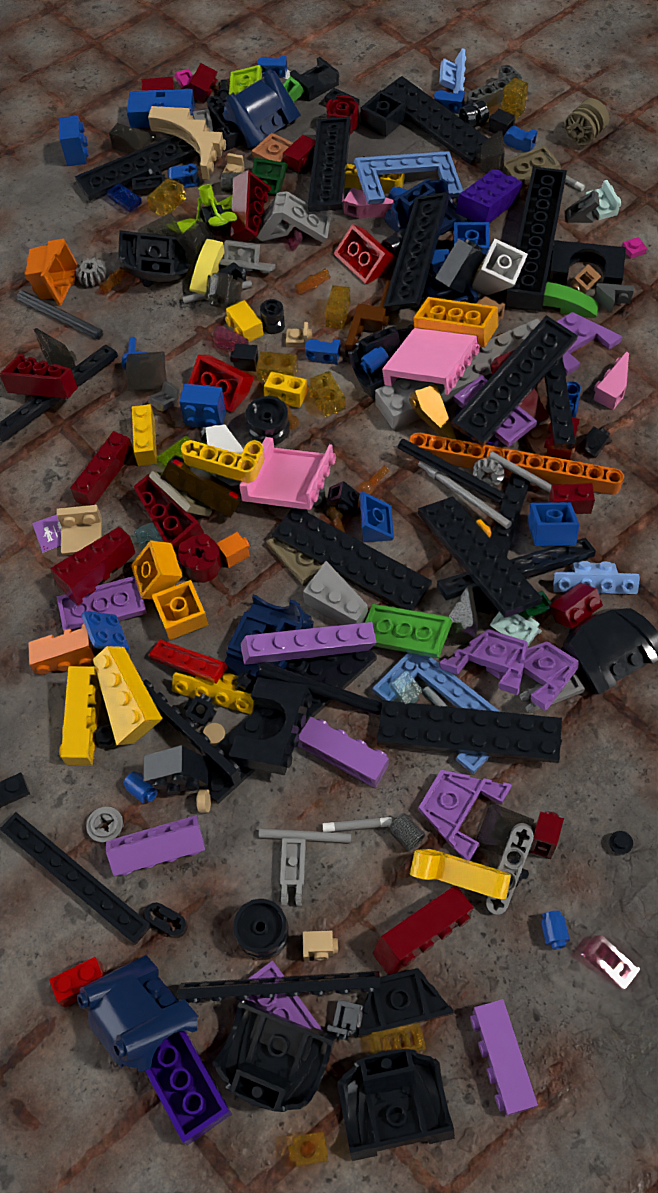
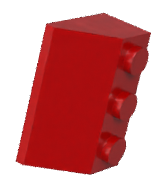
[334,224,396,284]
[188,355,254,412]

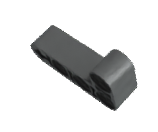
[467,65,522,108]

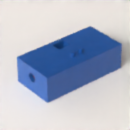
[127,89,195,129]

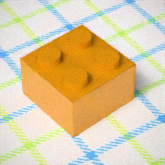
[131,541,183,600]
[152,580,209,641]

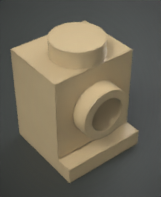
[303,931,338,962]

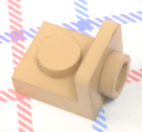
[223,153,245,173]
[286,322,312,348]

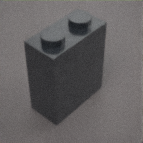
[435,238,486,294]

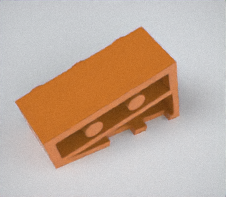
[29,624,98,675]

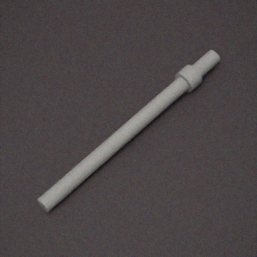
[418,461,512,529]

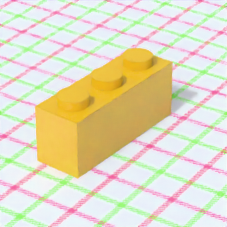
[132,404,157,466]

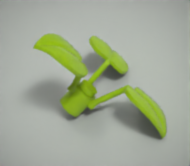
[166,184,237,233]

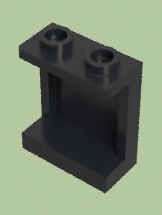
[290,57,339,101]

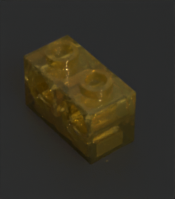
[501,77,528,120]
[147,178,186,218]
[325,285,351,329]
[256,351,298,381]
[308,371,346,417]

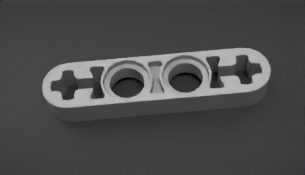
[486,823,534,914]

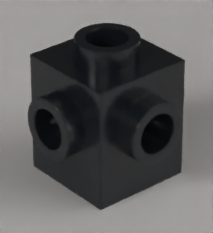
[200,205,225,231]
[326,481,360,515]
[184,693,217,727]

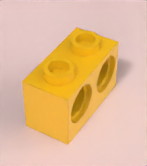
[264,372,307,408]

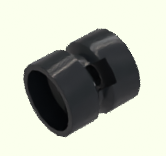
[459,100,489,127]
[381,228,406,260]
[260,299,285,334]

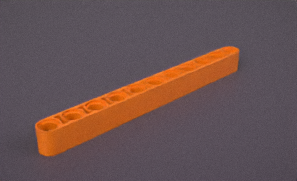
[410,433,624,495]

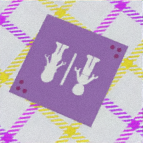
[32,514,61,553]

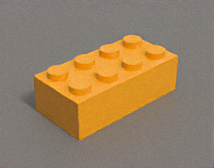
[413,297,498,348]

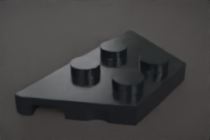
[359,968,454,1038]

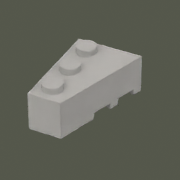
[303,561,368,625]

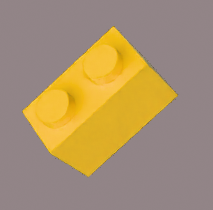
[225,300,264,344]

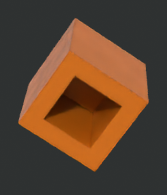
[217,532,250,568]

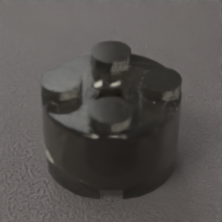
[205,273,243,307]

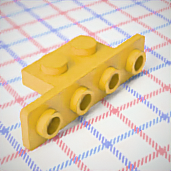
[172,672,255,715]

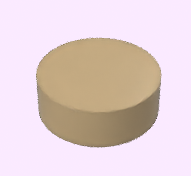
[203,723,226,746]
[196,789,211,813]

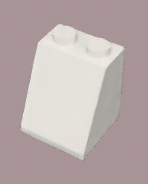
[471,239,528,295]
[206,425,248,486]

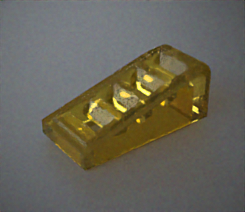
[368,1023,426,1055]

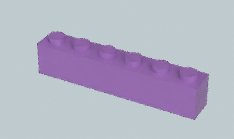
[241,622,377,665]

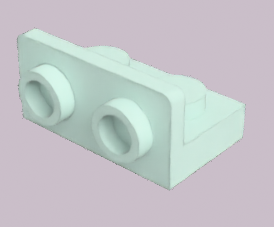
[586,180,621,220]
[490,612,542,646]

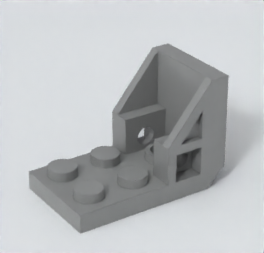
[256,191,331,243]

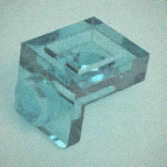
[134,522,163,544]
[388,670,423,705]

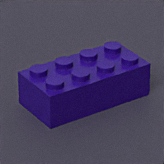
[455,169,522,223]
[145,1031,232,1145]

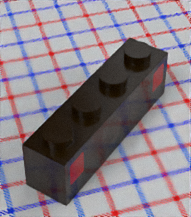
[160,455,242,518]

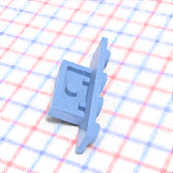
[439,48,466,94]
[553,561,640,594]

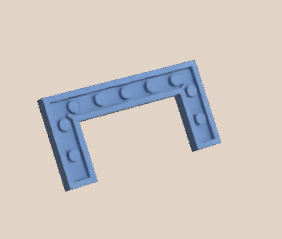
[354,151,463,204]
[372,653,500,775]

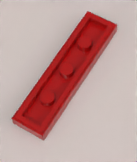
[148,639,228,684]

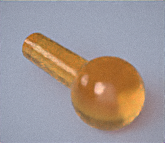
[284,402,299,430]
[358,466,389,495]
[327,507,345,532]

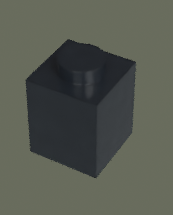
[488,109,515,137]
[230,344,259,372]

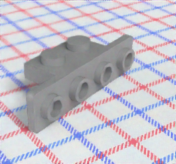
[218,240,275,273]

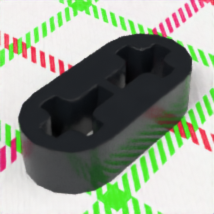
[144,902,187,938]

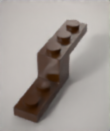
[345,280,392,357]

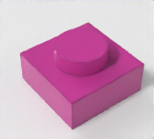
[174,69,193,89]
[622,237,647,259]

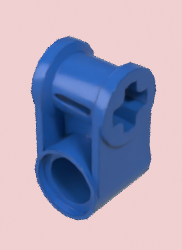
[168,164,200,190]
[567,381,581,418]

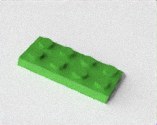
[365,604,452,658]

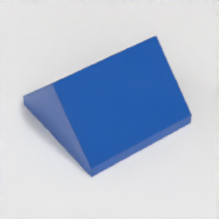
[360,491,394,542]

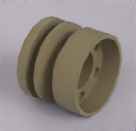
[564,98,610,145]

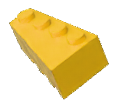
[93,646,162,745]
[59,666,102,766]

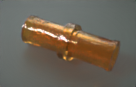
[100,266,129,294]
[295,268,331,295]

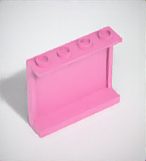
[382,328,479,395]
[239,437,336,510]

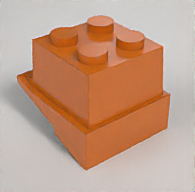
[24,238,77,306]

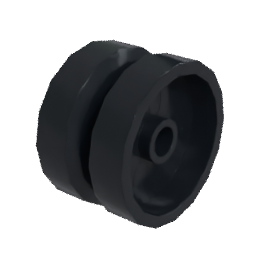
[246,396,290,445]
[233,898,289,960]

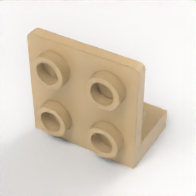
[57,505,102,555]

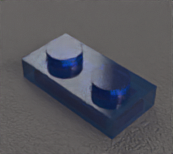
[107,183,142,212]

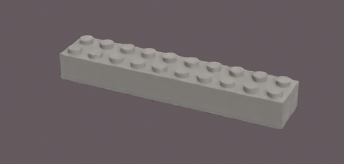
[375,318,540,431]

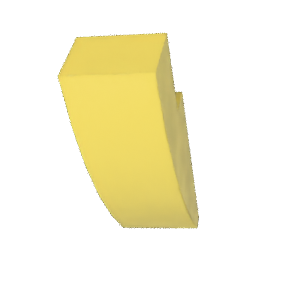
[190,239,225,295]

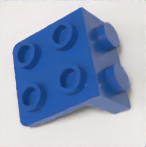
[81,611,130,651]

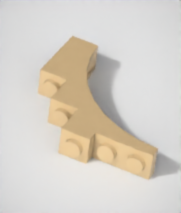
[148,106,226,179]

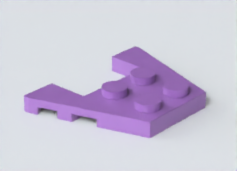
[557,312,622,376]
[440,629,528,695]
[486,641,579,711]
[418,770,512,861]

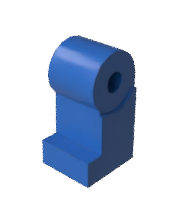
[257,56,287,78]
[434,90,465,114]
[503,126,538,152]
[431,249,449,285]
[305,339,341,365]

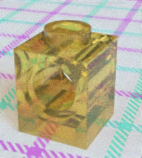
[289,1131,329,1168]

